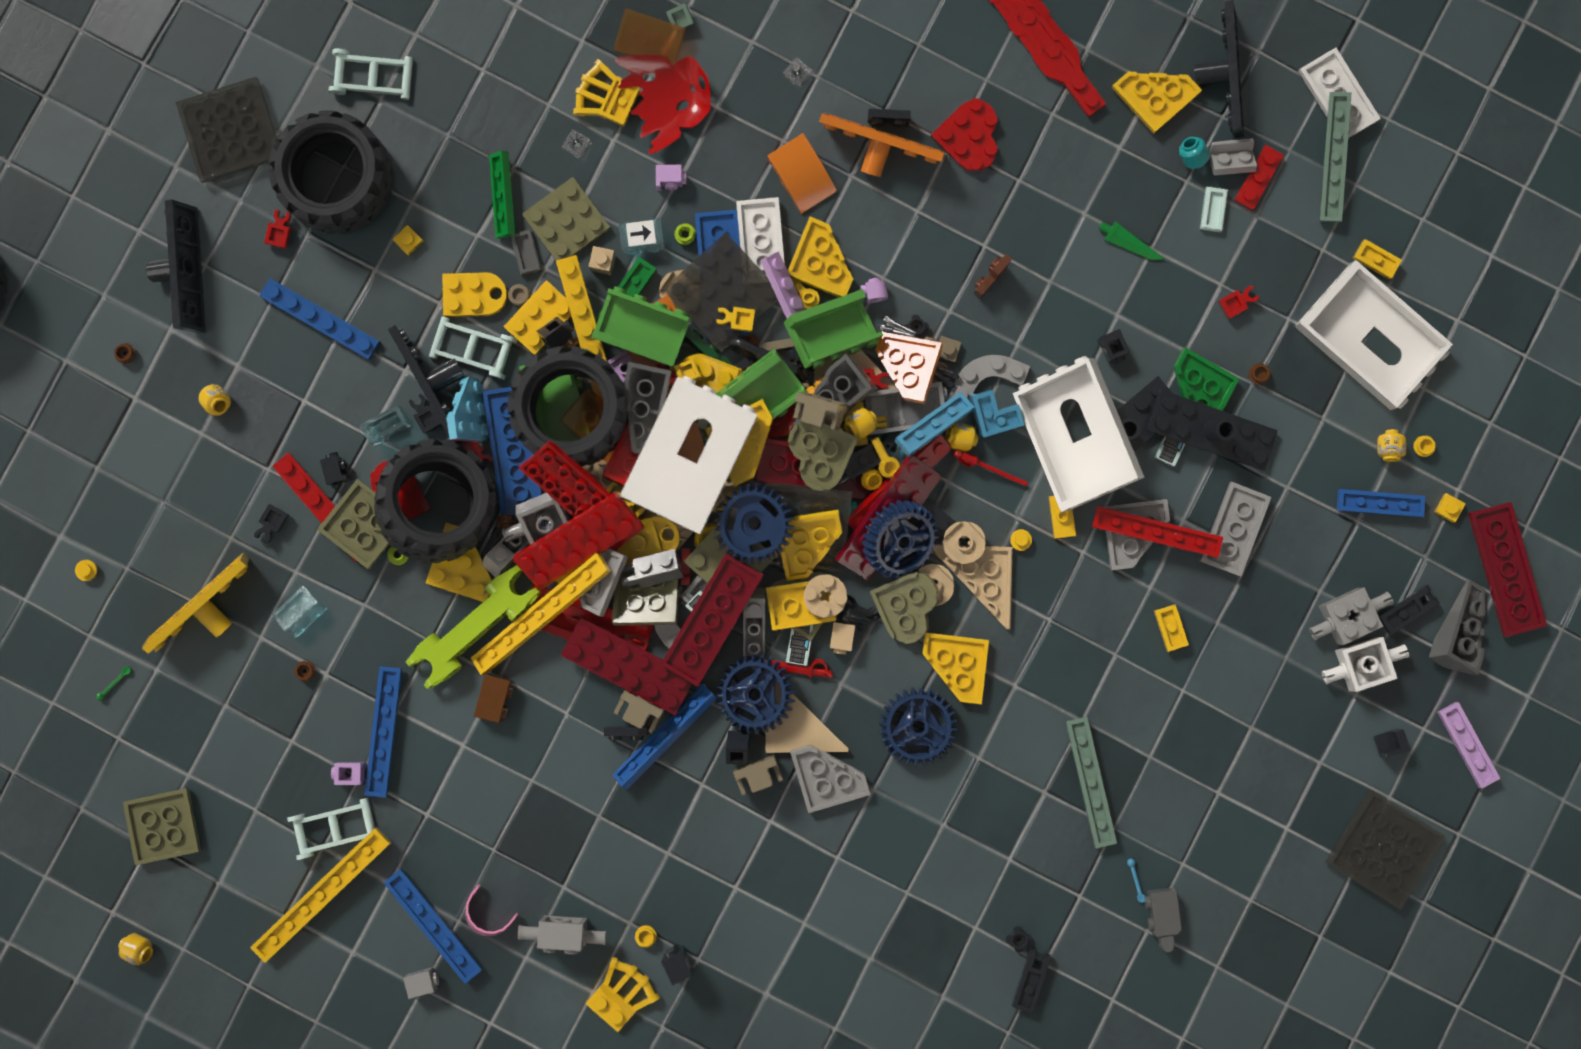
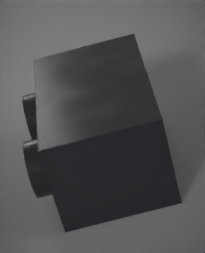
[661,945,694,986]

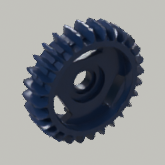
[714,484,795,564]
[862,500,939,579]
[716,654,796,734]
[879,687,958,767]

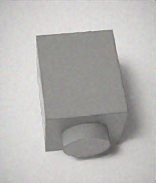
[403,967,439,999]

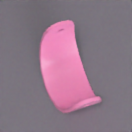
[465,884,518,936]

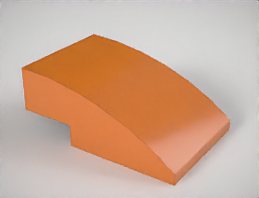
[767,133,837,214]

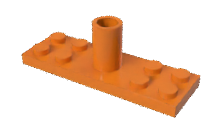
[819,113,945,177]

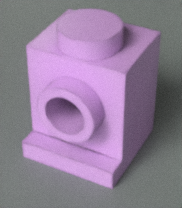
[656,165,686,191]
[608,350,634,385]
[331,762,365,785]

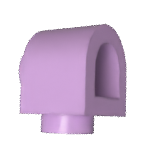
[860,278,888,304]

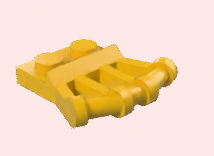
[573,59,641,126]
[585,957,660,1032]

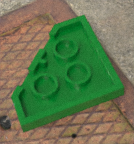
[1173,348,1239,411]

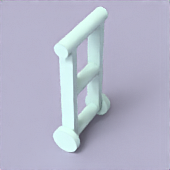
[329,48,413,100]
[429,316,517,380]
[287,798,375,860]

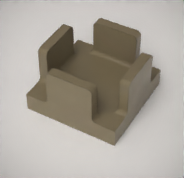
[794,392,849,430]
[614,690,665,733]
[733,754,783,796]

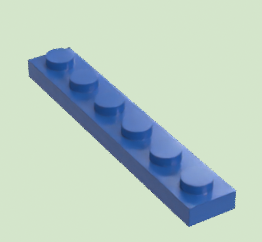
[259,278,381,360]
[364,666,403,798]
[612,683,717,790]
[384,868,483,984]

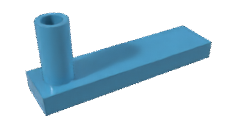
[895,392,974,459]

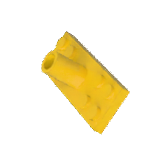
[142,552,249,654]

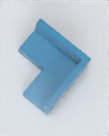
[969,390,1024,437]

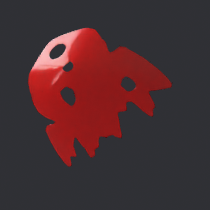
[614,54,711,154]

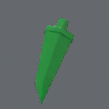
[1098,221,1166,260]

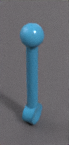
[1127,859,1146,903]

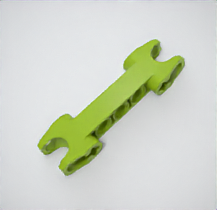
[406,565,542,689]

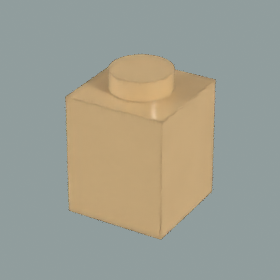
[588,246,616,276]
[830,622,855,655]

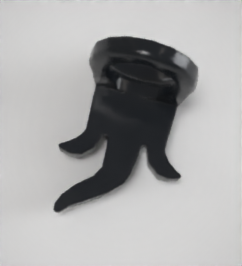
[837,595,881,631]

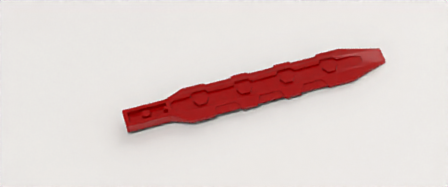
[988,0,1106,118]

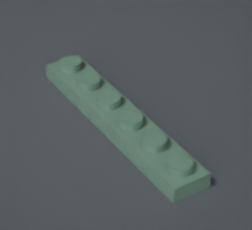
[1320,92,1352,222]
[1065,717,1117,848]

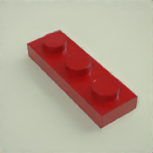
[1234,145,1284,211]

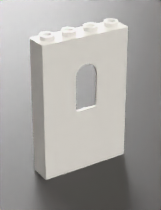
[1294,260,1453,410]
[1013,356,1145,512]
[620,376,757,535]

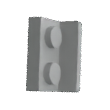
[1209,138,1257,175]

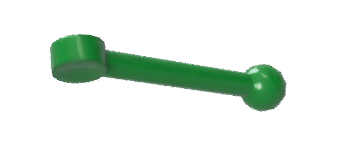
[96,667,132,701]

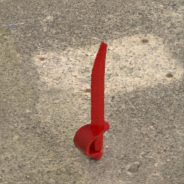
[954,450,1028,486]
[765,658,833,679]

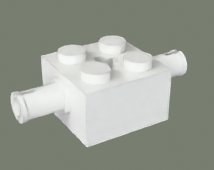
[1322,637,1409,692]

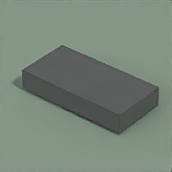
[511,229,542,276]

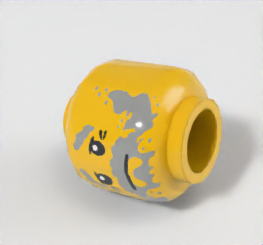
[198,384,231,416]
[844,408,877,440]
[945,422,978,452]
[1377,429,1406,462]
[118,933,153,966]

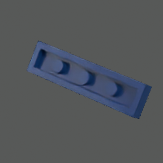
[1336,489,1425,518]

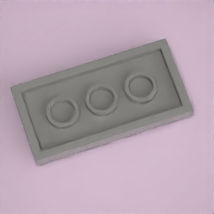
[1200,482,1271,577]

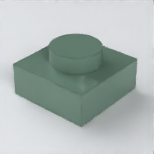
[666,3,694,32]

